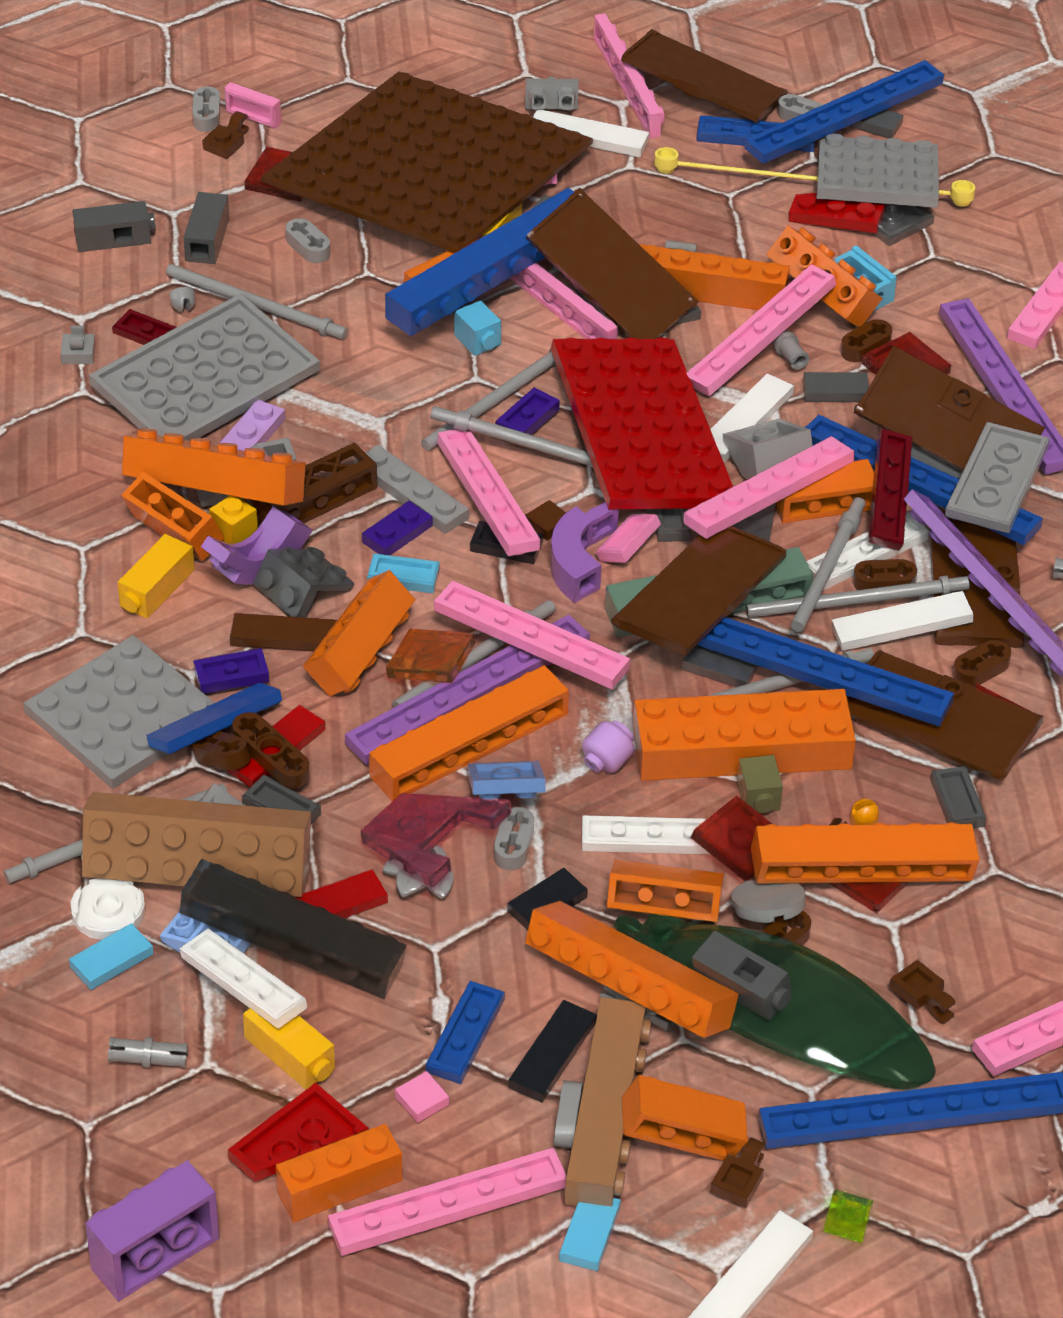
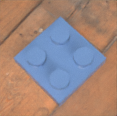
[467,761,546,799]

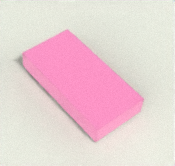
[225,82,281,129]
[596,514,661,563]

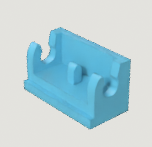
[835,245,897,311]

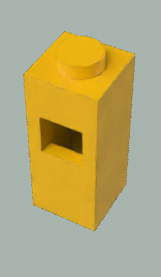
[117,534,195,619]
[243,1009,335,1089]

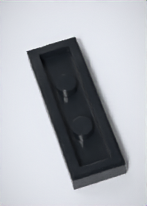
[508,1000,597,1103]

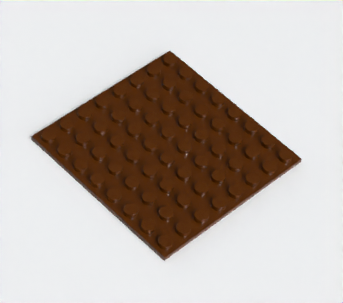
[261,71,593,253]

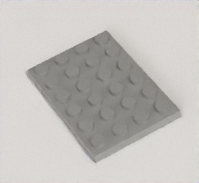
[89,293,320,441]

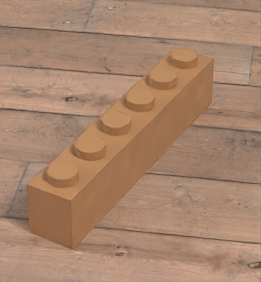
[565,997,652,1207]

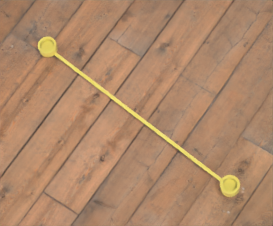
[654,147,976,207]

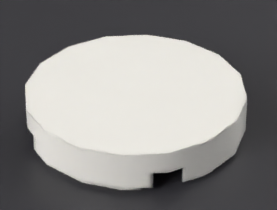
[71,878,145,940]

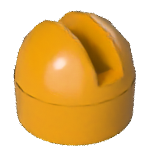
[850,798,879,825]

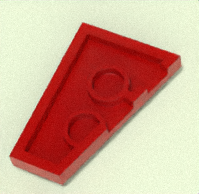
[789,193,887,233]
[228,1082,369,1182]

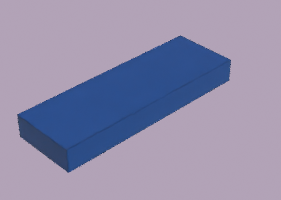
[426,981,505,1084]

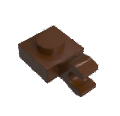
[202,111,249,159]
[890,959,956,1024]
[710,1137,765,1208]

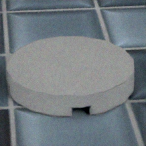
[731,879,806,923]

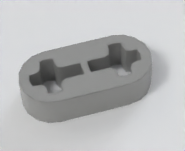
[192,86,221,132]
[777,94,824,121]
[286,218,330,263]
[494,807,534,870]
[554,1080,583,1149]

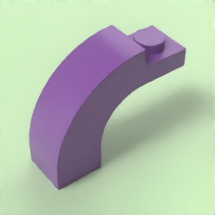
[551,502,619,603]
[201,506,313,585]

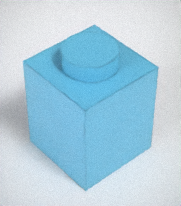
[454,300,501,356]

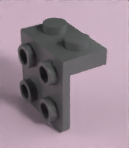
[253,547,354,618]

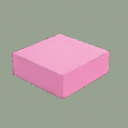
[395,1071,449,1123]

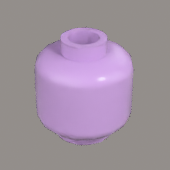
[582,720,634,774]

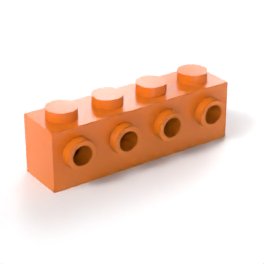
[766,225,883,327]
[303,570,416,697]

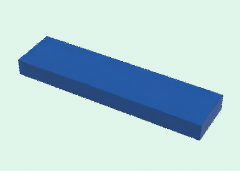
[697,115,815,152]
[146,682,282,754]

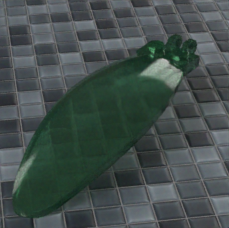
[613,914,936,1090]

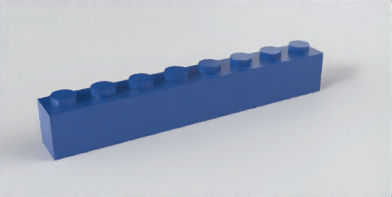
[385,188,574,336]

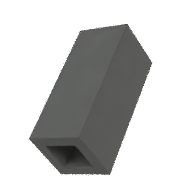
[184,192,229,264]
[72,201,156,252]
[692,931,792,1021]

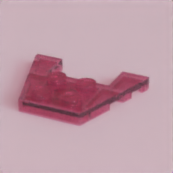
[361,793,512,887]

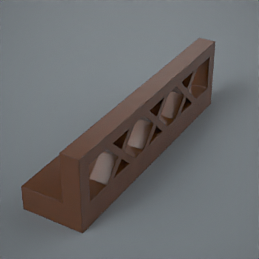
[244,442,377,525]

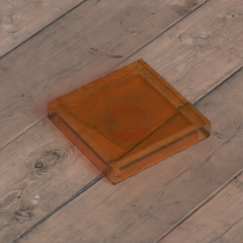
[386,629,475,683]

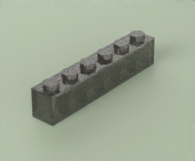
[179,859,407,999]

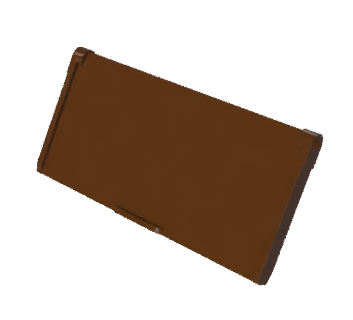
[621,29,788,123]
[526,188,699,339]
[853,346,1045,472]
[929,511,1024,648]
[611,526,786,656]
[846,650,1043,781]

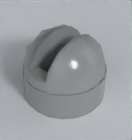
[169,287,195,312]

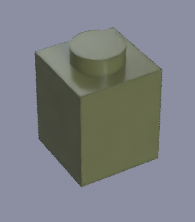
[737,755,783,814]

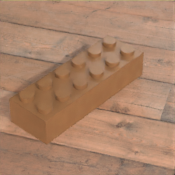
[82,792,311,897]

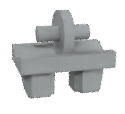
[525,76,579,110]

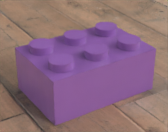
[85,1160,219,1302]

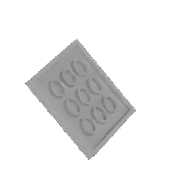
[817,134,939,208]
[23,635,215,789]

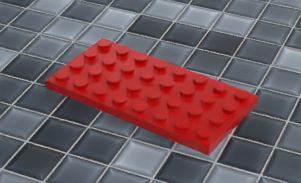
[551,337,733,510]

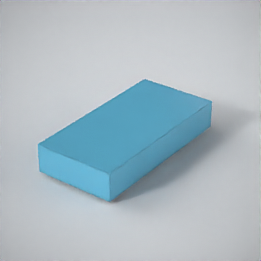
[367,553,440,593]
[69,923,154,990]
[559,1198,621,1271]

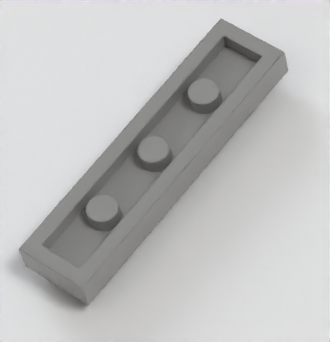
[354,445,469,534]

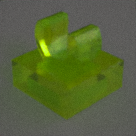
[824,1189,874,1243]

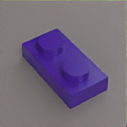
[495,387,560,435]
[362,501,433,556]
[193,648,269,694]

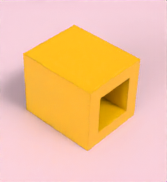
[209,495,258,544]

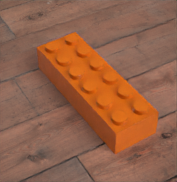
[633,689,856,781]

